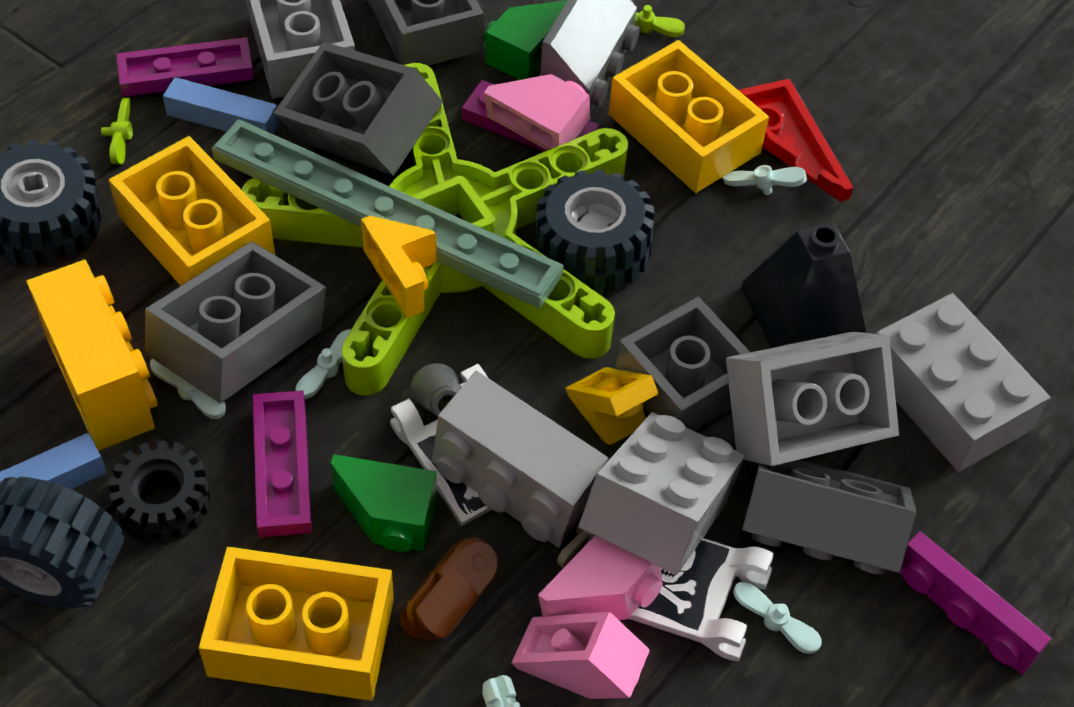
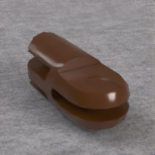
[400,538,498,641]

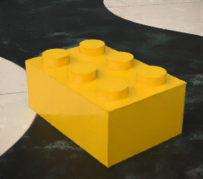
[608,40,769,193]
[109,136,275,286]
[26,259,158,451]
[199,547,394,701]

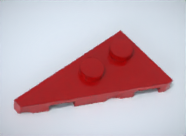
[738,79,853,202]

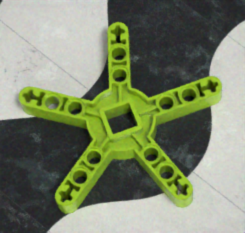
[242,63,628,396]

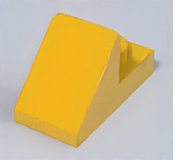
[361,216,437,318]
[565,367,659,445]

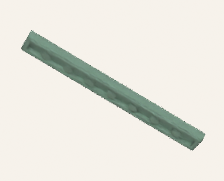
[212,119,564,309]

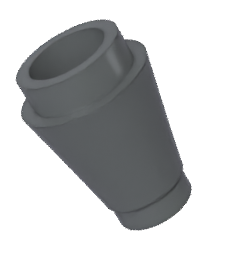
[410,363,460,416]

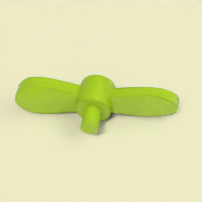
[635,5,685,37]
[101,98,133,164]

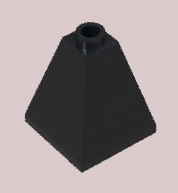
[741,222,867,348]

